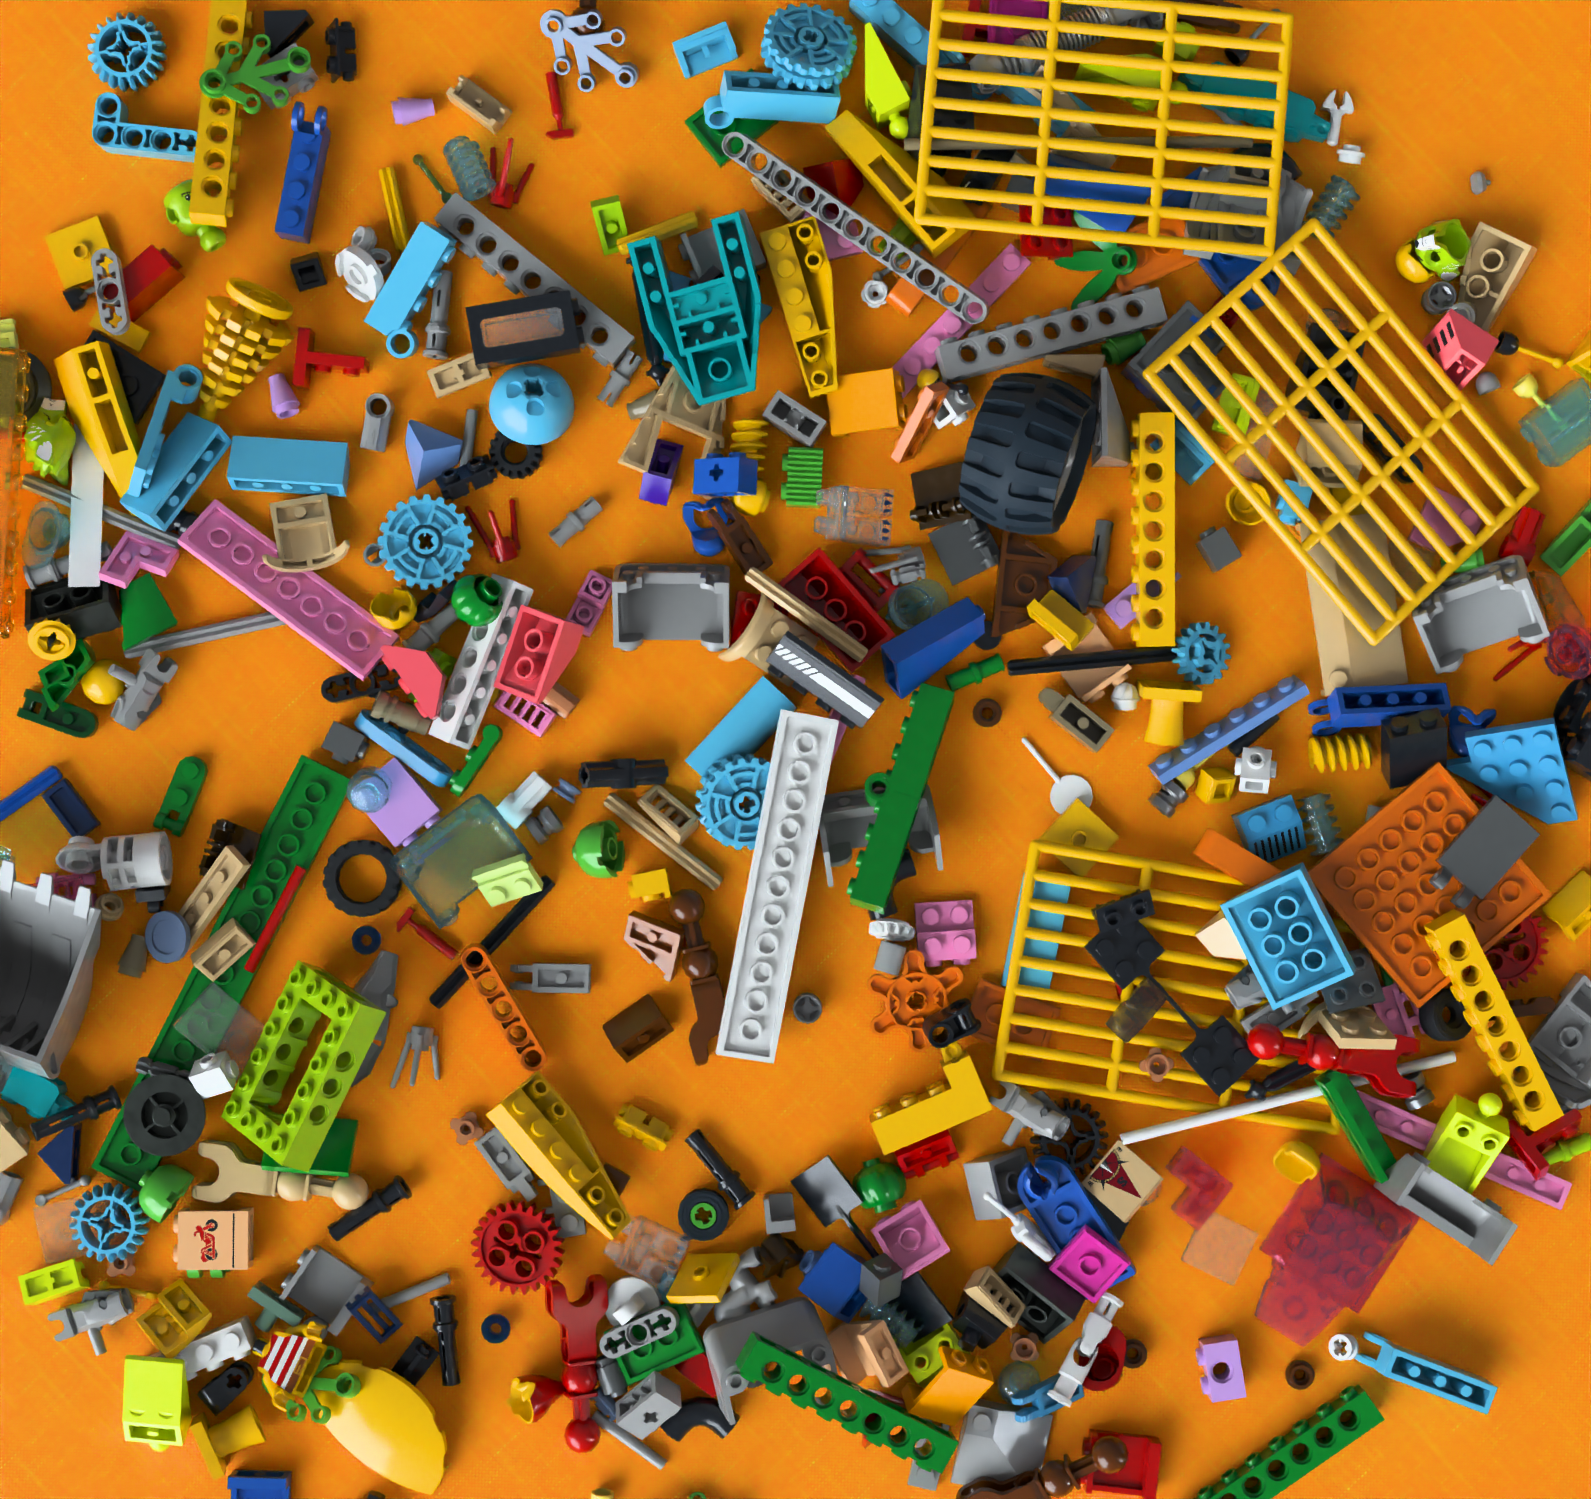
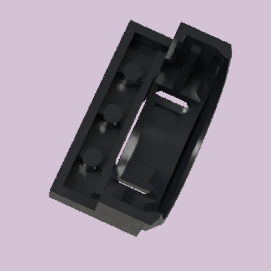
[1552,670,1591,781]

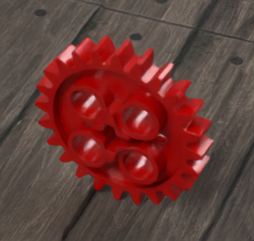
[1466,912,1549,990]
[471,1200,565,1295]

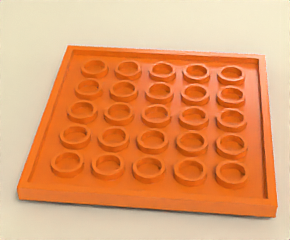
[1308,762,1552,1008]

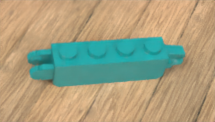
[1177,61,1331,143]
[1,1067,77,1121]

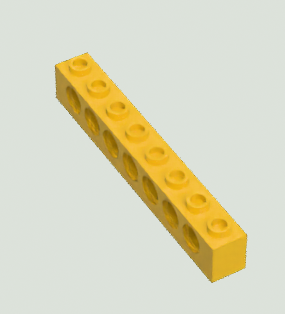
[189,0,253,227]
[1131,412,1175,647]
[1424,909,1564,1132]

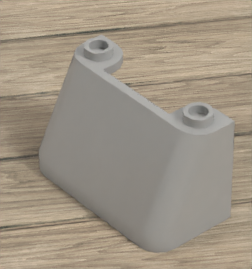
[1412,555,1550,674]
[612,563,730,652]

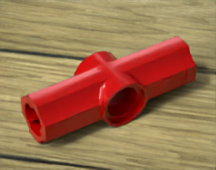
[1498,506,1546,567]

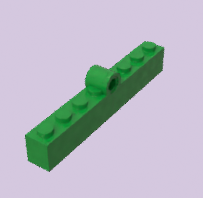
[846,683,955,915]

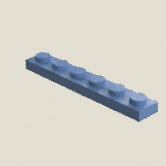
[1148,675,1310,785]

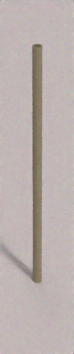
[904,136,1253,150]

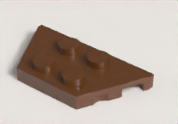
[990,530,1058,637]

